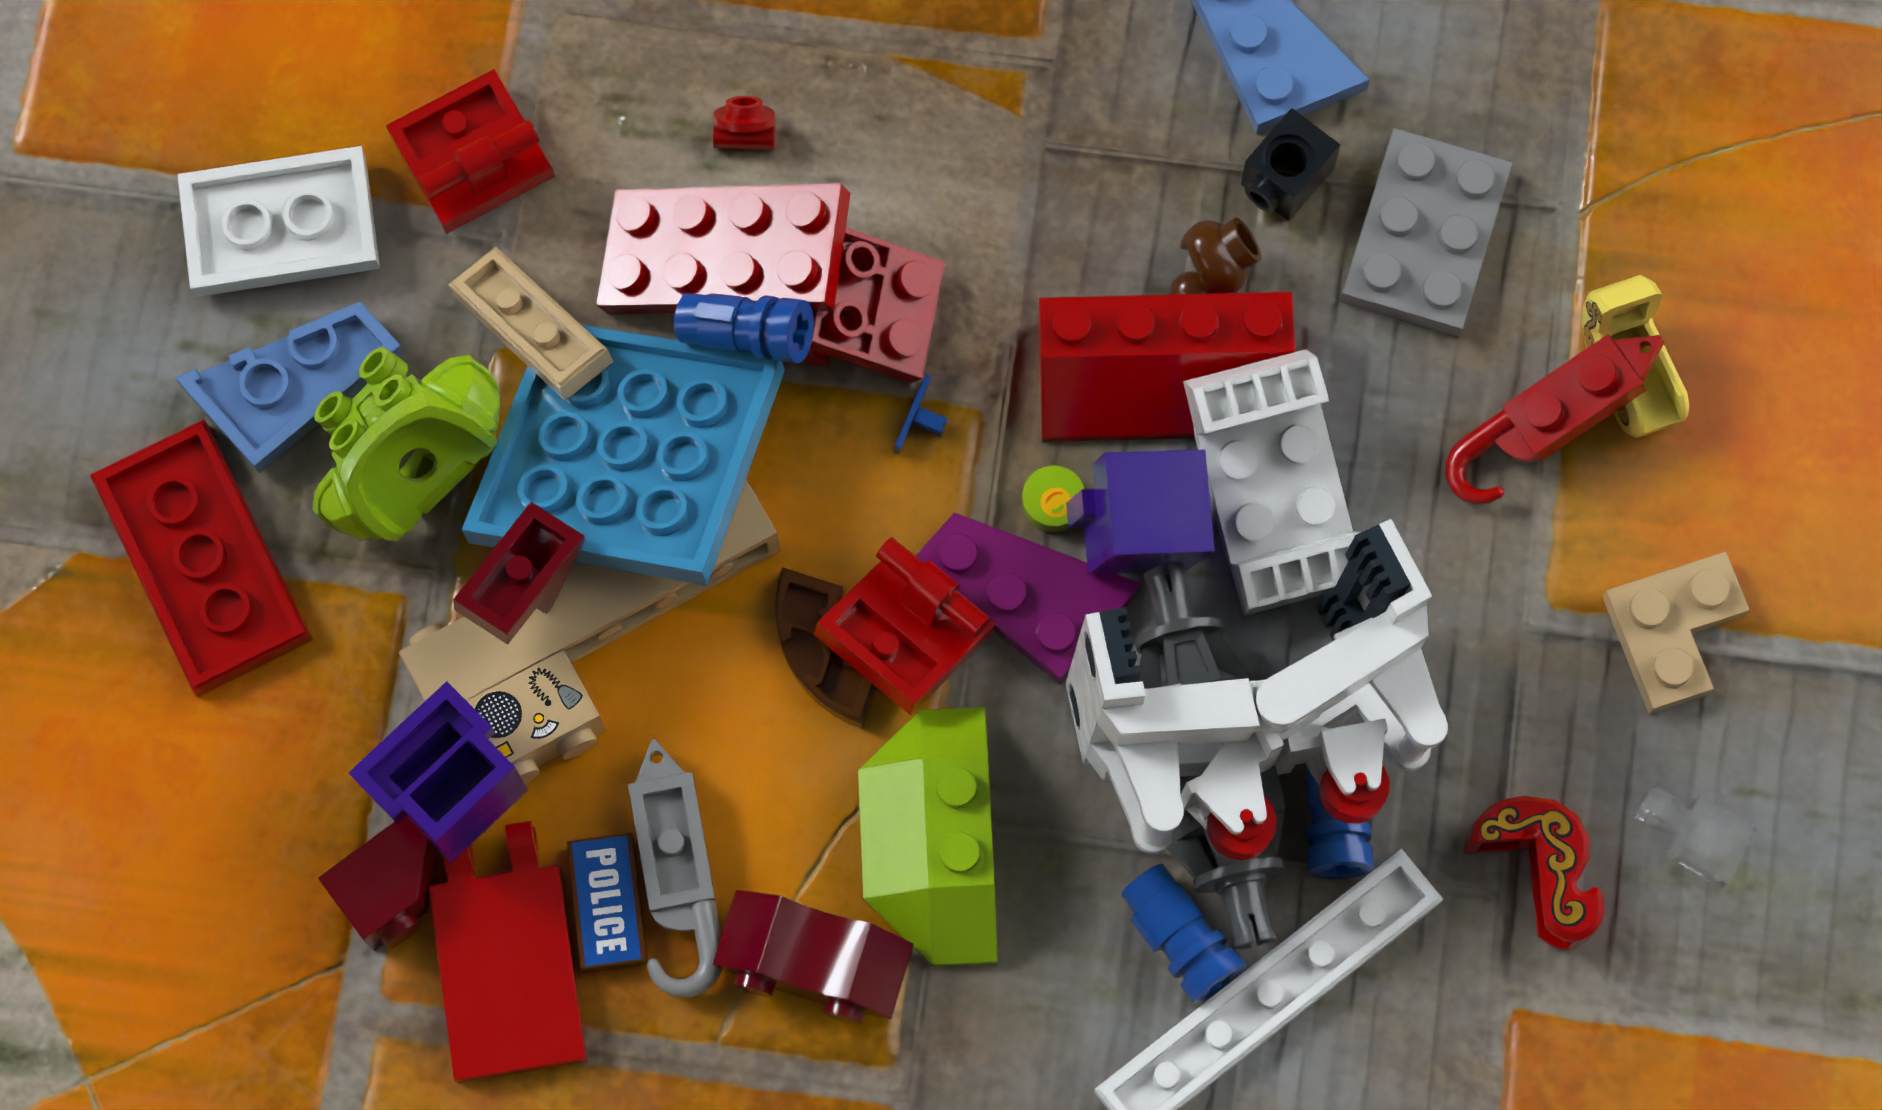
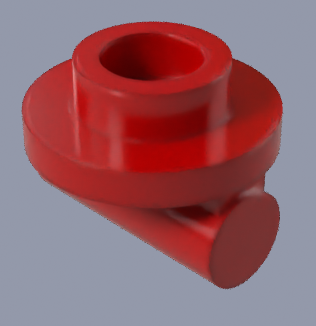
[713,96,776,150]

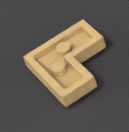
[1602,552,1750,714]

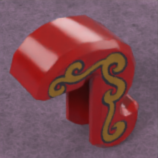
[1463,796,1605,950]

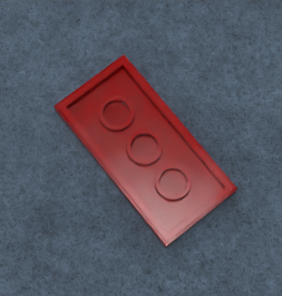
[90,419,313,697]

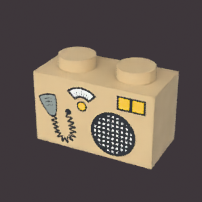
[467,649,606,784]

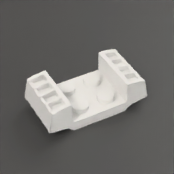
[1183,349,1361,616]

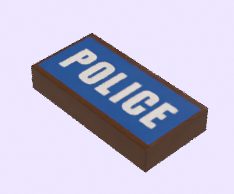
[567,833,648,973]

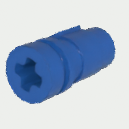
[674,293,814,364]
[1306,769,1374,879]
[1121,864,1247,1004]

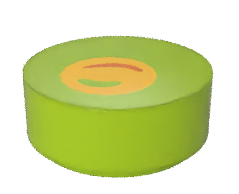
[1022,465,1085,532]

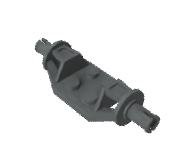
[1134,564,1286,950]

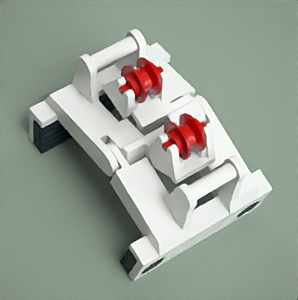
[1066,519,1448,861]

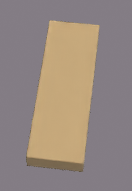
[448,247,613,401]

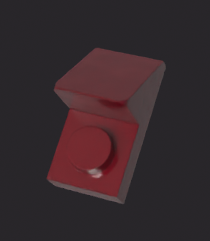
[453,502,585,645]

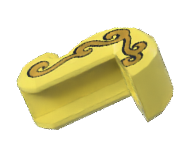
[1581,275,1690,438]

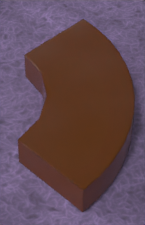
[775,567,877,729]

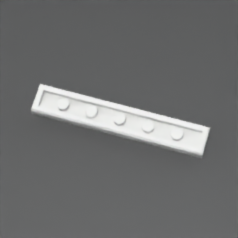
[1094,849,1444,1110]

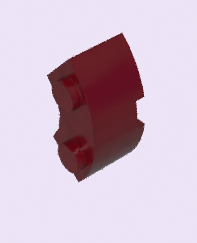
[712,890,914,1025]

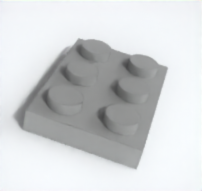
[1340,128,1513,337]

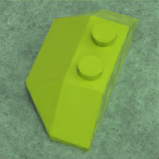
[858,707,998,967]

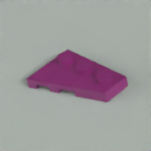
[916,512,1142,684]

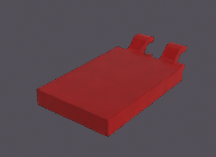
[429,821,588,1083]

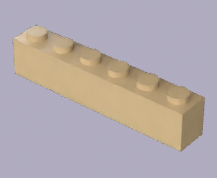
[399,479,781,701]

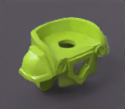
[312,347,501,542]

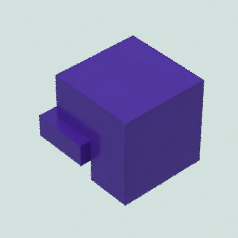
[1066,449,1215,575]
[348,681,528,863]

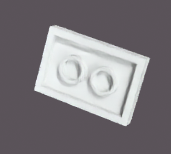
[178,146,380,297]

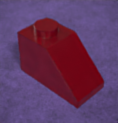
[318,817,438,951]

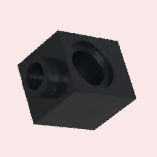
[1241,108,1341,221]

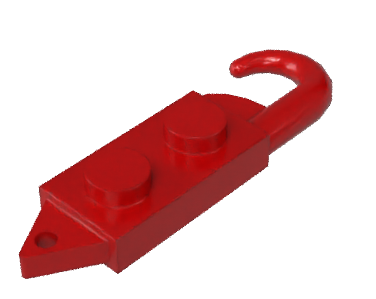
[1445,334,1664,505]

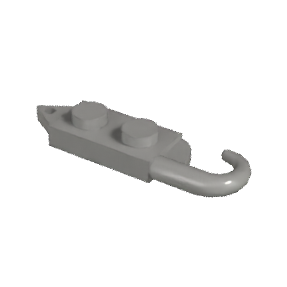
[628,739,723,998]

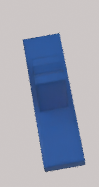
[893,374,948,454]

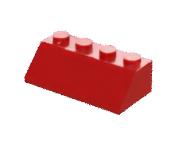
[1038,292,1296,442]

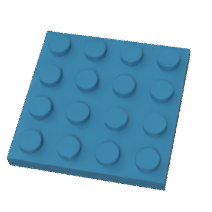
[462,325,785,586]

